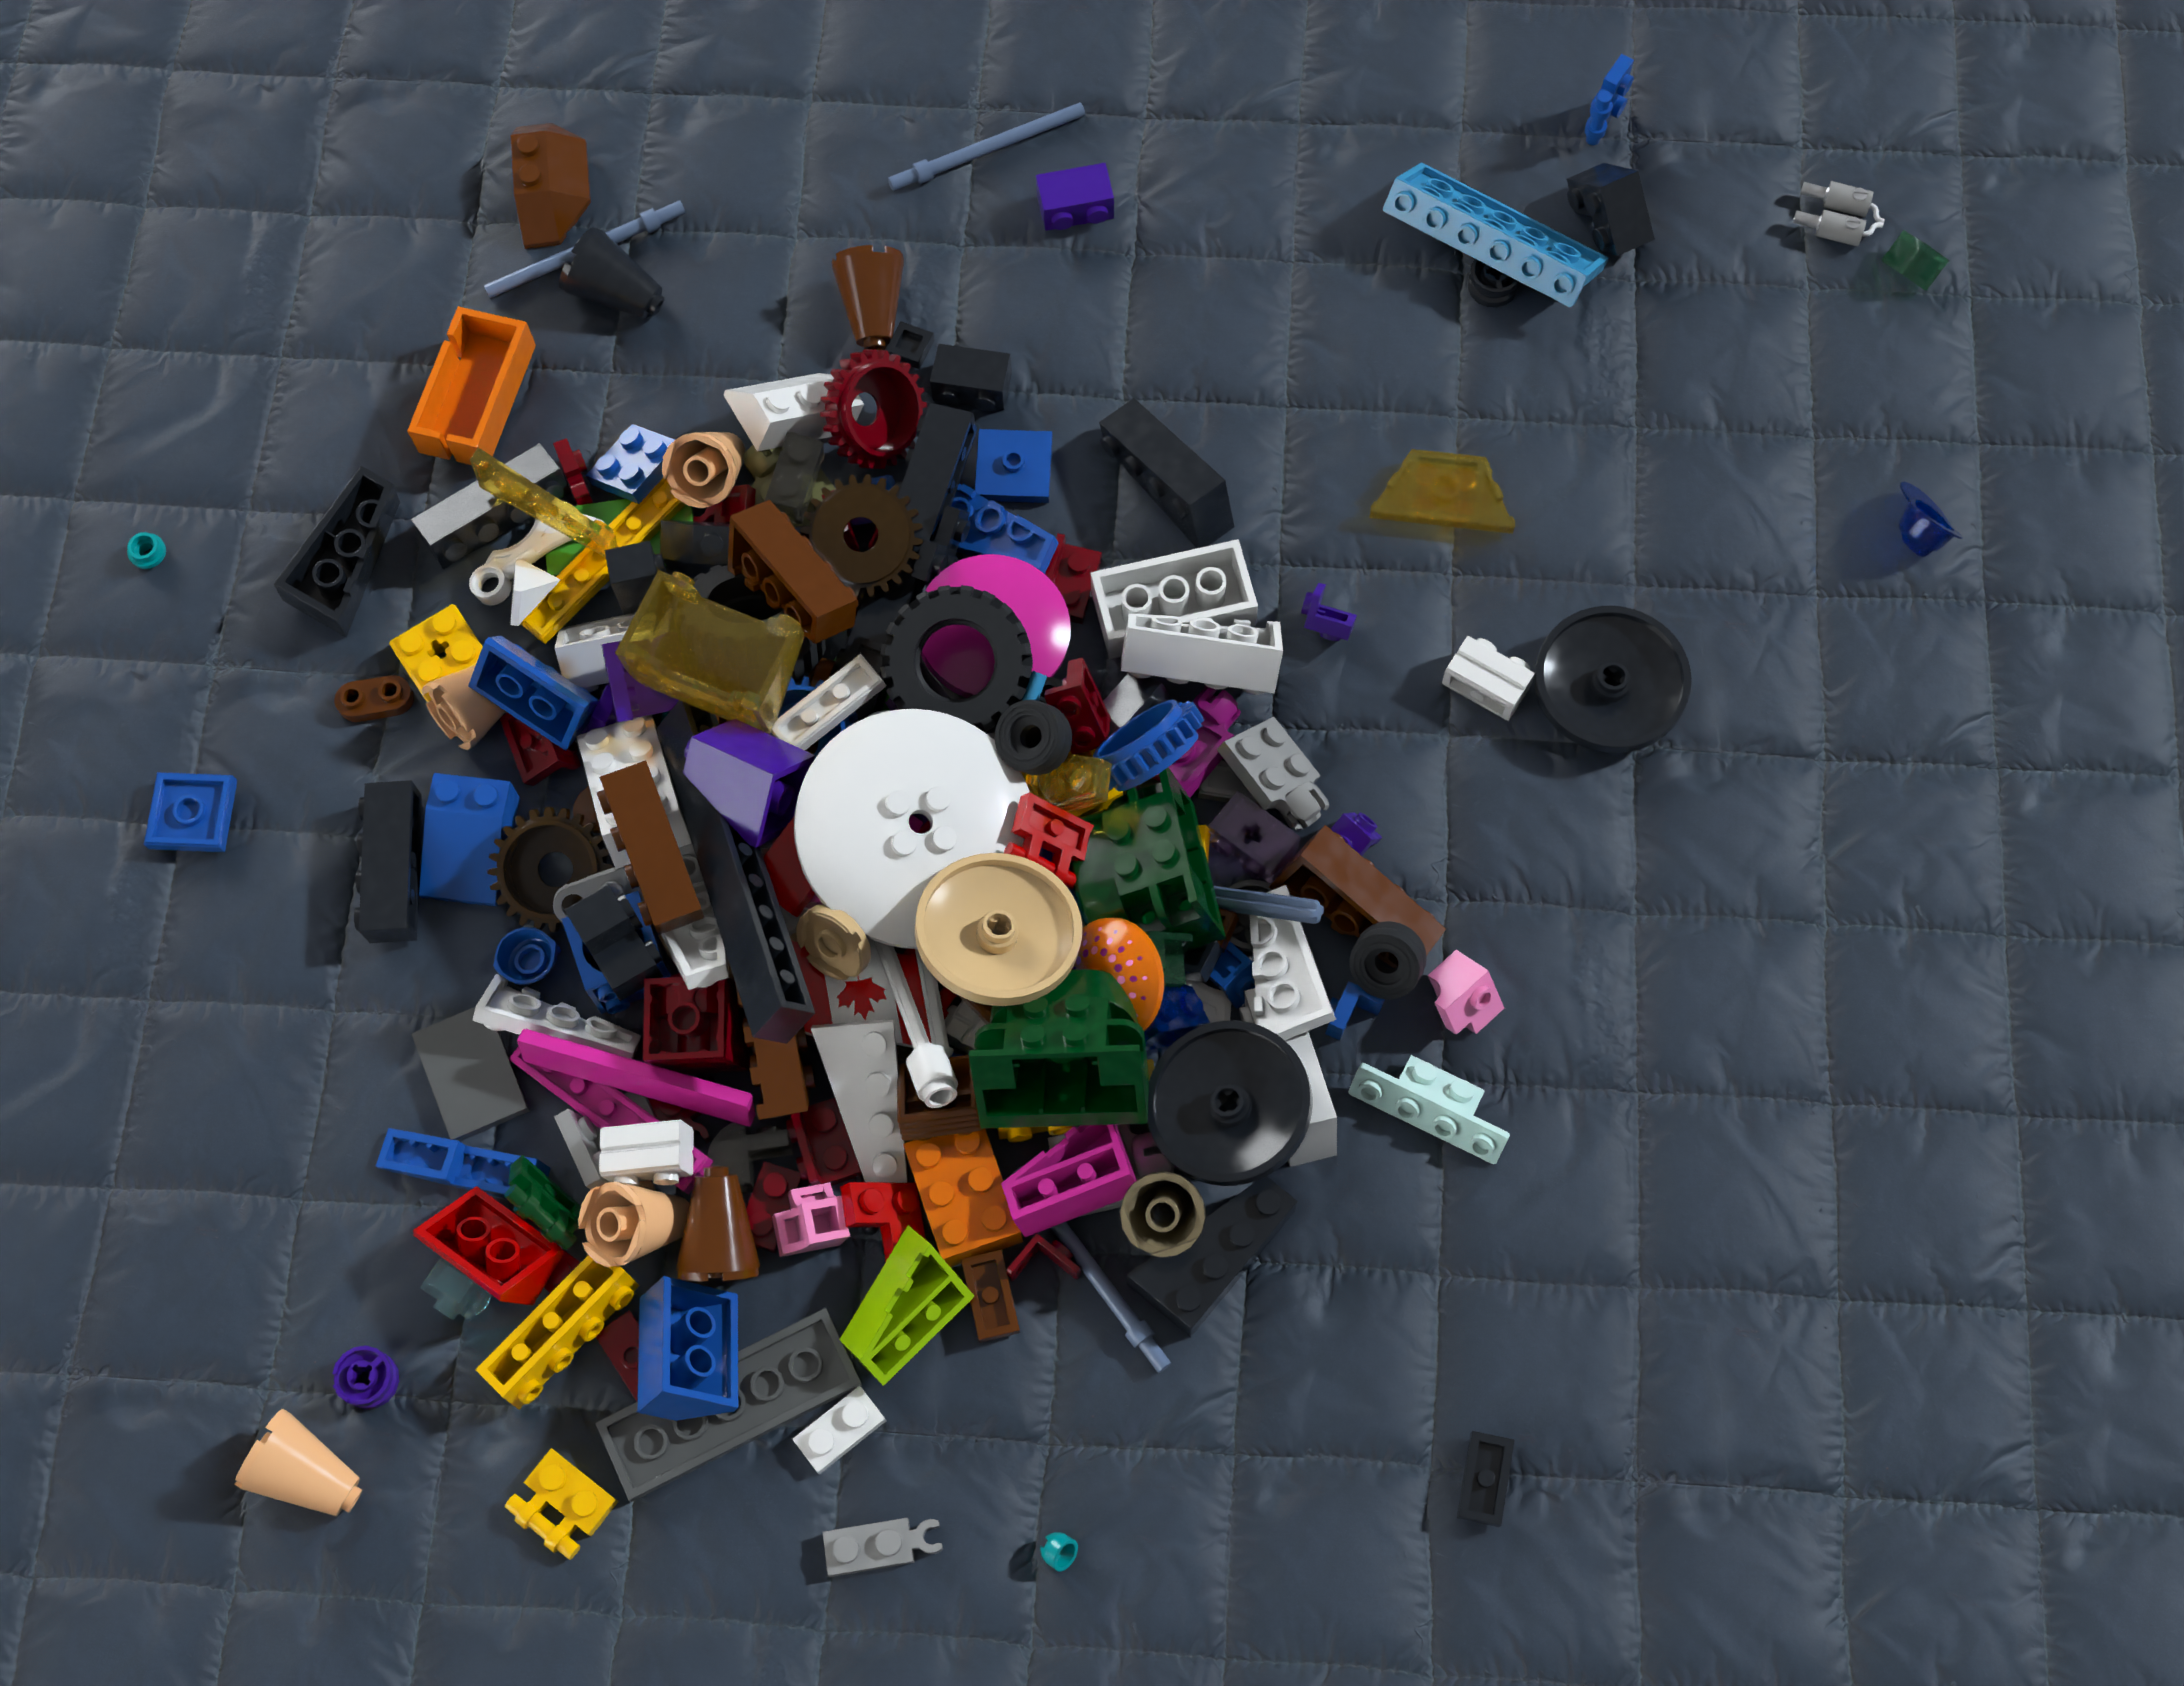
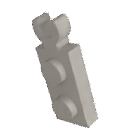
[823,1518,943,1577]

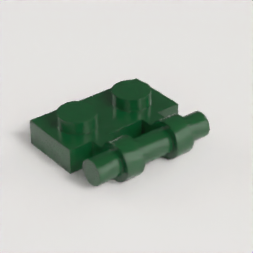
[504,1155,581,1250]

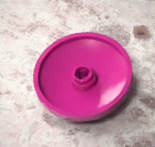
[921,554,1071,698]

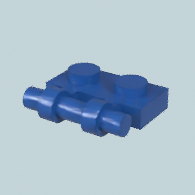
[1584,54,1634,145]

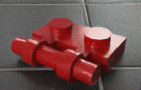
[1004,792,1094,889]

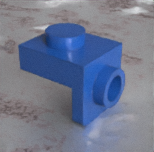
[1325,981,1385,1041]

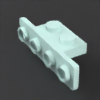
[1348,1055,1510,1164]

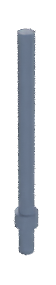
[888,102,1085,191]
[484,200,686,299]
[1011,1165,1171,1373]

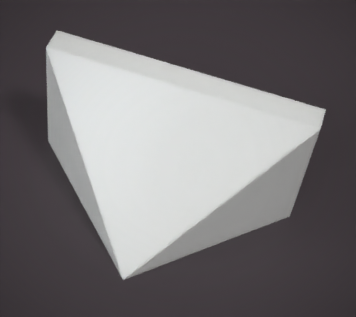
[510,559,561,626]

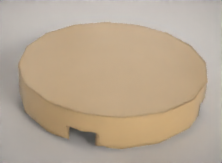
[796,905,871,980]

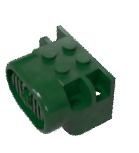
[1069,768,1226,958]
[968,969,1149,1129]

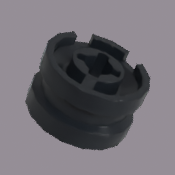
[1468,259,1519,308]

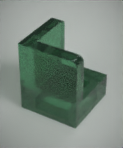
[1882,230,1949,291]
[1146,931,1193,988]

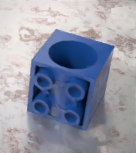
[561,891,673,1014]

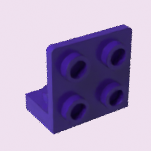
[601,630,693,722]

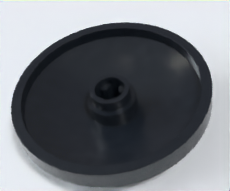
[1534,606,1692,753]
[1148,1020,1313,1186]

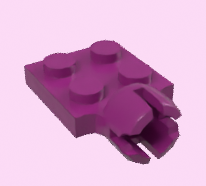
[1152,686,1241,797]

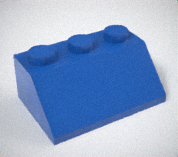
[468,636,600,751]
[637,1276,738,1421]

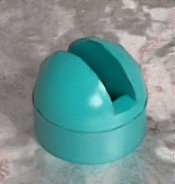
[1040,1532,1078,1571]

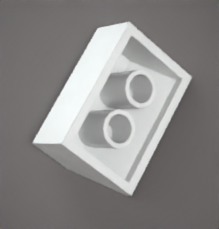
[724,373,864,452]
[555,605,675,692]

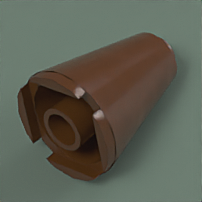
[831,245,904,350]
[676,1166,760,1281]

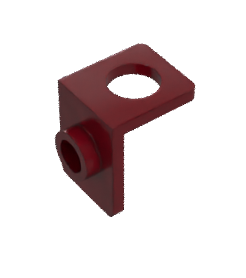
[1006,1233,1081,1281]

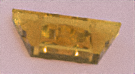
[1369,449,1515,534]

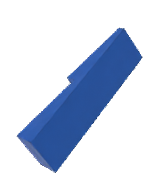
[376,1128,551,1199]

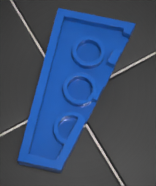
[952,483,1059,574]

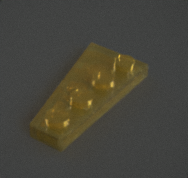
[470,448,618,558]

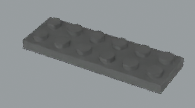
[596,1308,863,1502]

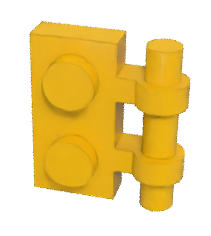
[505,1448,619,1560]

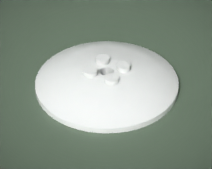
[794,709,1030,949]

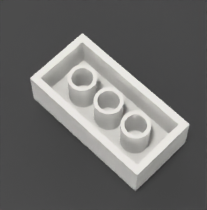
[1091,539,1258,659]
[576,715,692,869]

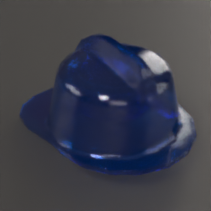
[1898,481,1963,557]

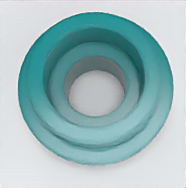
[127,532,166,569]

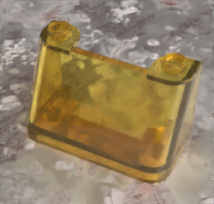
[615,570,805,734]

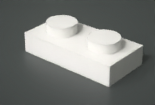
[793,1385,887,1475]

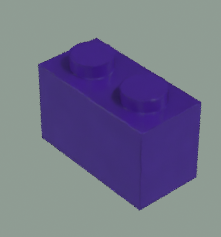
[1036,162,1114,231]

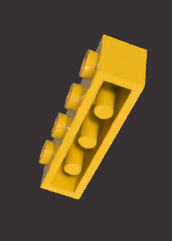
[475,1255,640,1409]

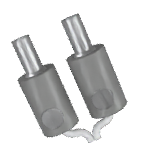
[1793,181,1885,247]

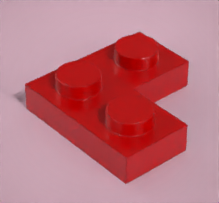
[840,1182,926,1261]

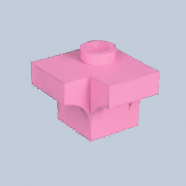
[1428,950,1504,1035]
[772,1182,850,1257]

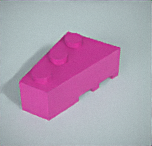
[1001,1124,1137,1237]

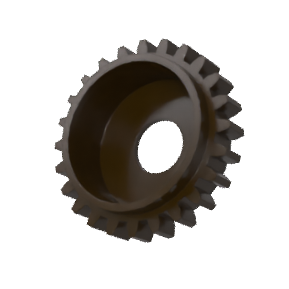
[800,474,923,598]
[487,807,615,932]

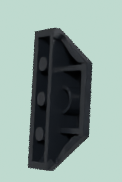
[660,520,809,587]

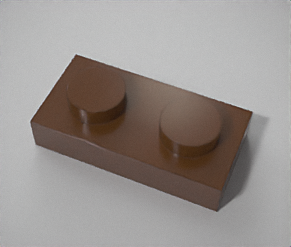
[961,1249,1020,1343]

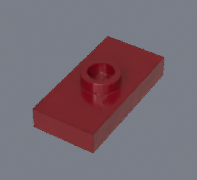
[596,1310,639,1402]

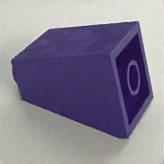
[683,719,815,848]

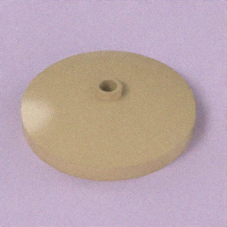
[915,853,1082,1006]

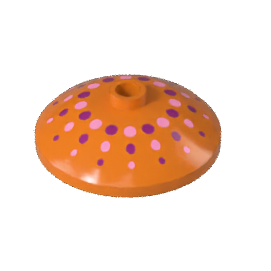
[1071,918,1164,1031]

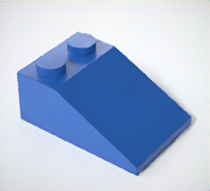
[419,773,521,907]

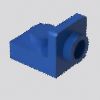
[1209,941,1255,1008]

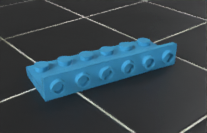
[1383,162,1609,307]

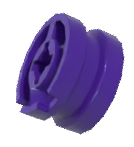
[332,1346,399,1410]

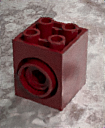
[643,973,750,1074]

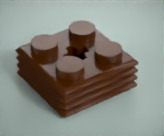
[897,1055,983,1141]

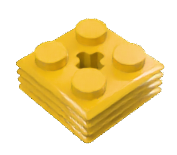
[389,604,483,702]

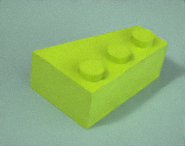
[839,1225,975,1386]

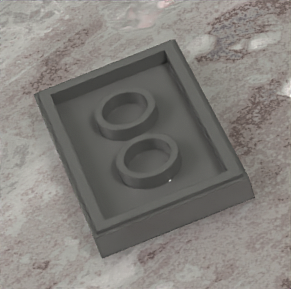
[412,1007,530,1141]

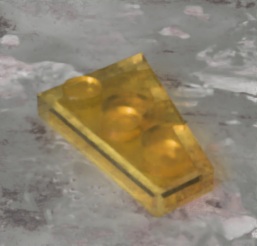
[1021,754,1112,812]

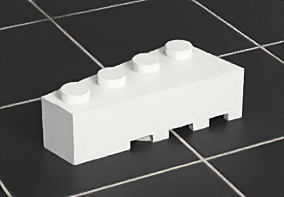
[1121,614,1283,695]
[1239,988,1337,1167]

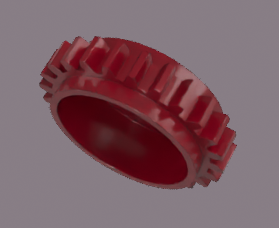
[820,349,927,469]

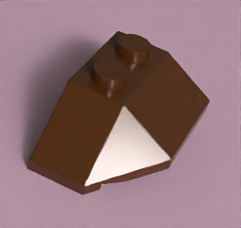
[511,123,591,249]

